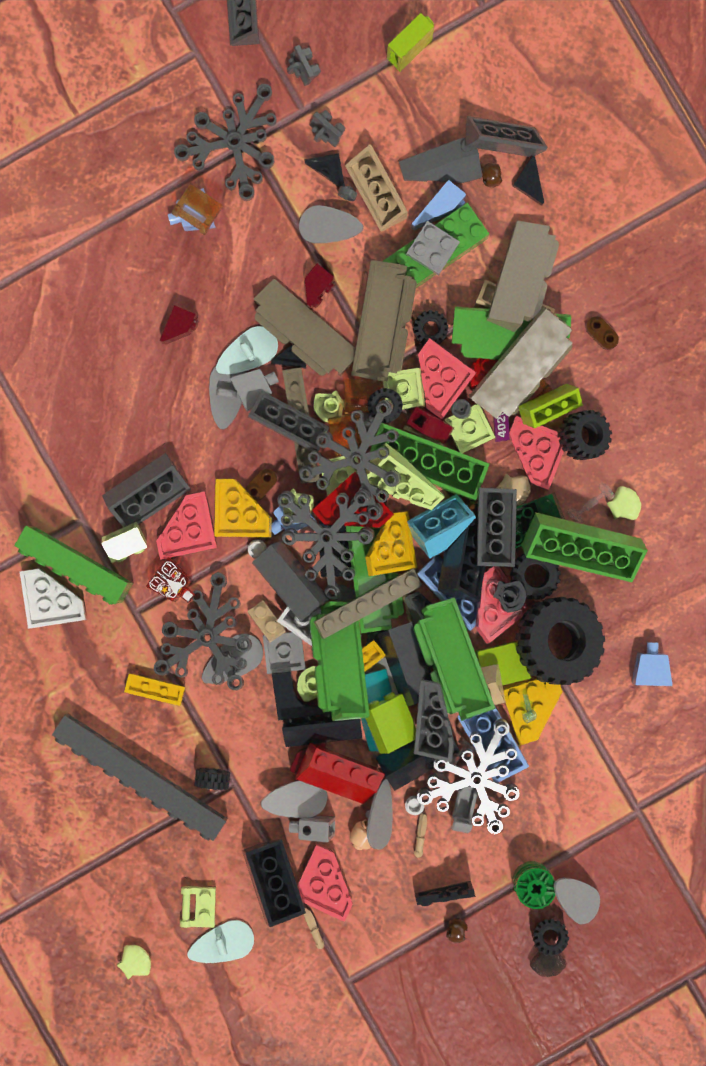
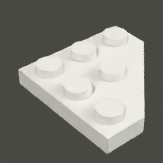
[20,569,87,629]

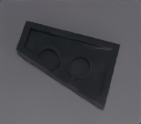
[415,881,476,906]

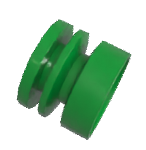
[512,861,555,909]

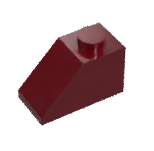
[160,305,199,345]

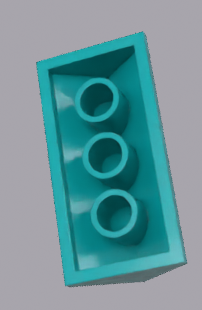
[361,669,392,751]

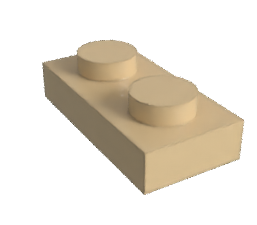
[247,601,286,643]

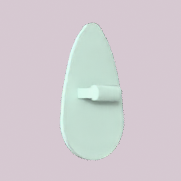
[216,326,278,375]
[187,920,254,963]

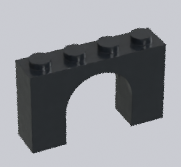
[272,671,332,723]

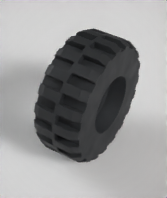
[515,597,605,685]

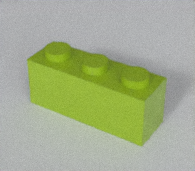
[518,384,583,429]

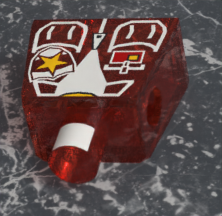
[146,557,195,603]

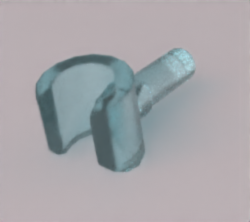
[522,695,537,723]

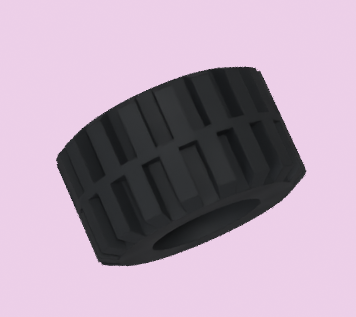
[558,410,612,460]
[510,554,561,600]

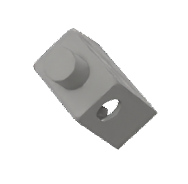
[230,369,279,412]
[289,816,335,842]

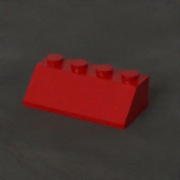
[295,743,384,804]

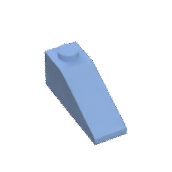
[411,180,466,230]

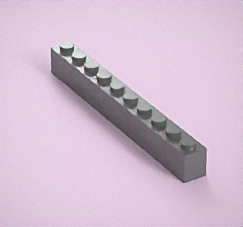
[52,714,228,841]

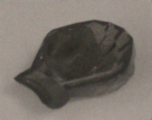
[530,944,567,977]

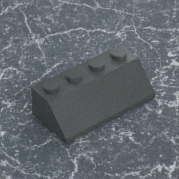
[102,453,191,527]

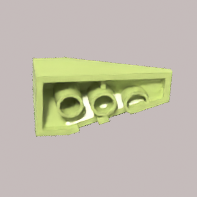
[366,443,445,510]

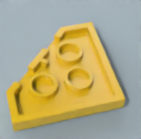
[214,479,272,537]
[365,511,417,576]
[503,679,563,746]

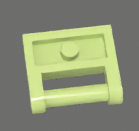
[180,886,216,928]

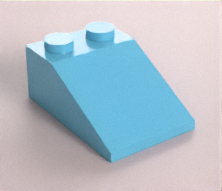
[407,494,476,559]

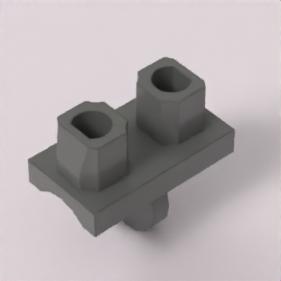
[287,45,321,86]
[310,110,346,147]

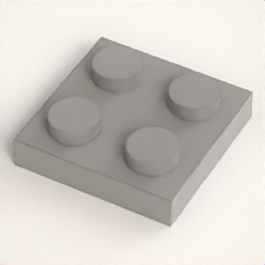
[406,221,460,276]
[263,632,306,674]

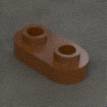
[585,316,619,350]
[245,469,277,502]

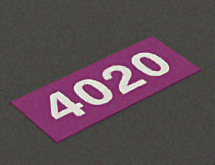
[494,412,510,442]

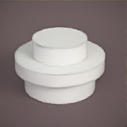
[248,540,267,558]
[405,796,424,815]

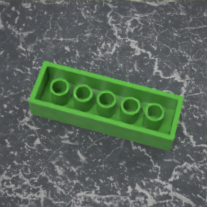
[382,203,489,288]
[369,423,490,501]
[521,512,648,582]
[14,525,133,605]

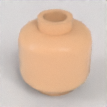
[349,820,371,850]

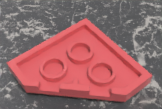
[418,338,477,419]
[509,416,564,490]
[156,491,217,560]
[476,566,529,644]
[297,843,353,922]

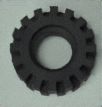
[413,310,449,345]
[368,388,403,423]
[194,768,231,790]
[532,919,569,956]

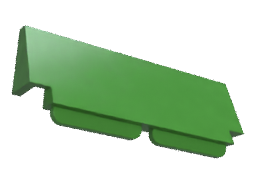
[452,307,571,360]
[346,526,404,633]
[413,597,496,721]
[310,601,370,721]

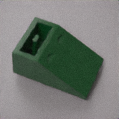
[515,492,565,548]

